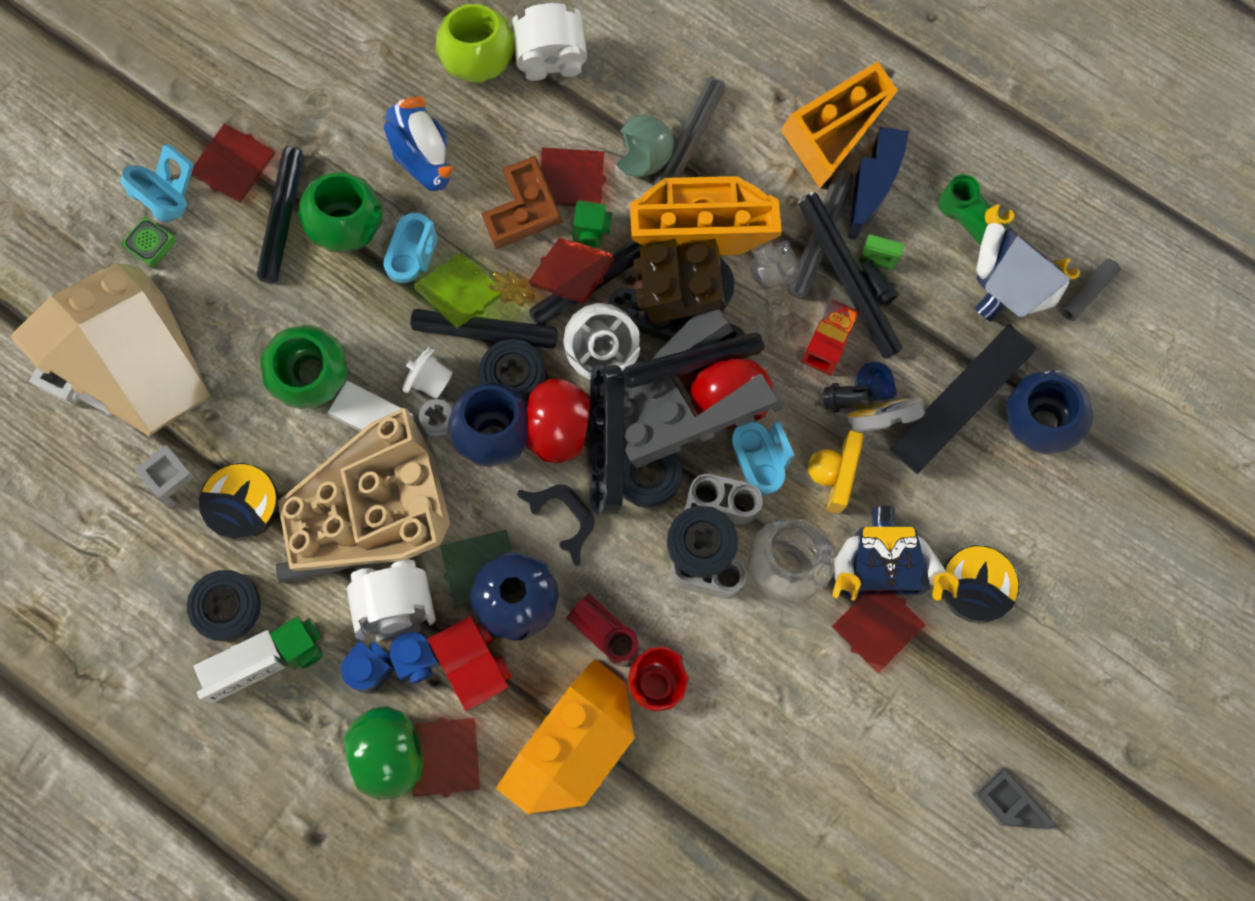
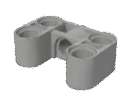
[670,474,763,599]

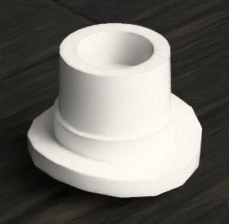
[403,346,453,399]

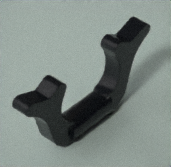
[517,484,595,567]

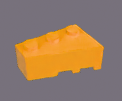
[781,61,898,188]

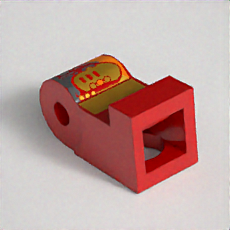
[801,299,859,376]

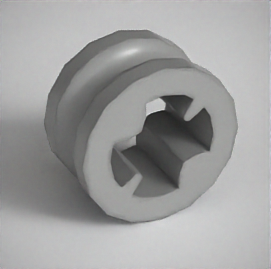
[419,399,452,437]

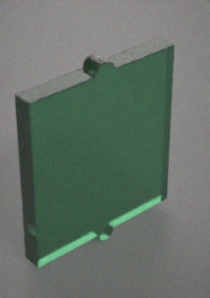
[440,529,522,608]

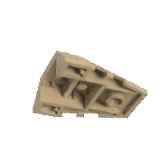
[11,263,210,436]

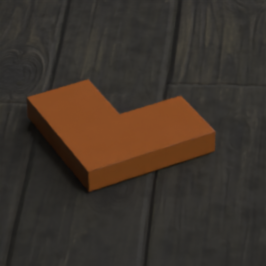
[481,155,563,249]

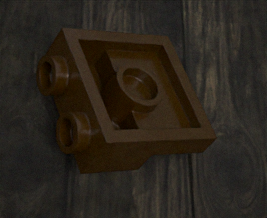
[633,239,726,324]

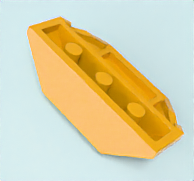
[630,176,782,255]
[496,659,634,814]

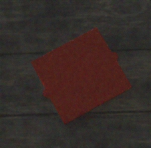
[191,123,275,203]
[540,147,606,207]
[529,237,615,304]
[831,590,925,673]
[412,717,481,797]

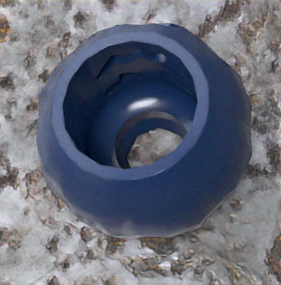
[1005,370,1094,455]
[448,382,528,468]
[470,551,560,641]

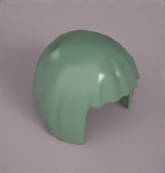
[616,114,674,177]

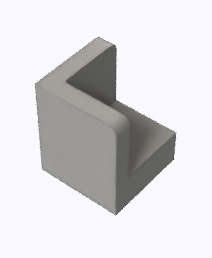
[134,445,194,509]

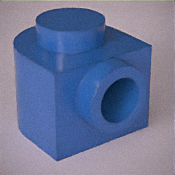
[390,632,440,684]
[341,641,394,693]

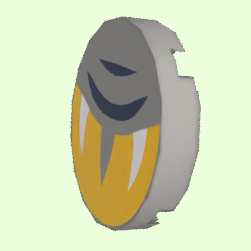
[847,398,925,432]

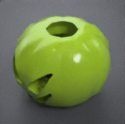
[435,4,515,83]

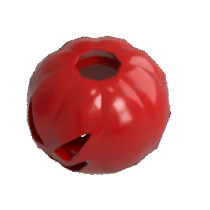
[690,358,773,429]
[526,379,591,464]

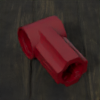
[566,593,640,667]

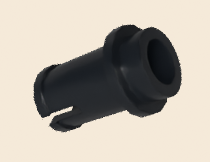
[860,260,899,308]
[823,383,874,413]

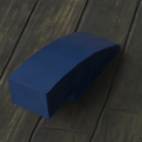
[848,127,909,239]

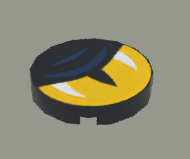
[199,463,279,541]
[942,545,1019,624]

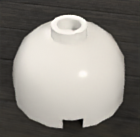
[563,303,640,380]

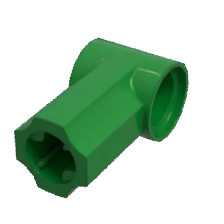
[938,174,1008,246]

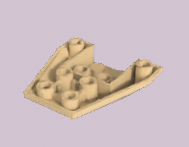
[278,407,450,571]

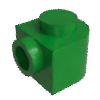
[572,200,613,249]
[270,615,323,670]

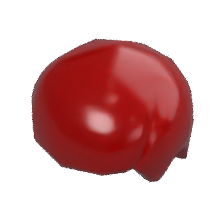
[628,646,689,712]

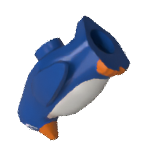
[384,96,454,192]

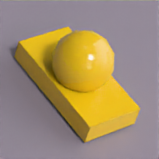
[808,430,864,514]

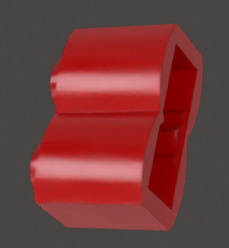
[428,616,512,713]

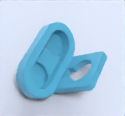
[120,144,193,222]
[384,213,438,283]
[731,421,794,495]

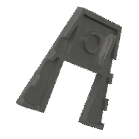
[623,309,784,468]

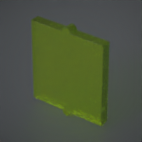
[414,253,504,328]

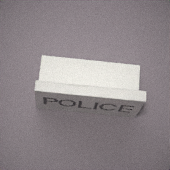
[193,630,287,704]

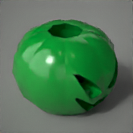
[298,171,383,253]
[260,324,348,409]
[344,706,424,800]

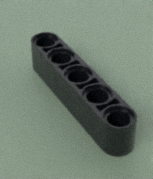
[889,323,1038,475]

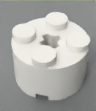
[511,3,587,81]
[347,559,436,641]

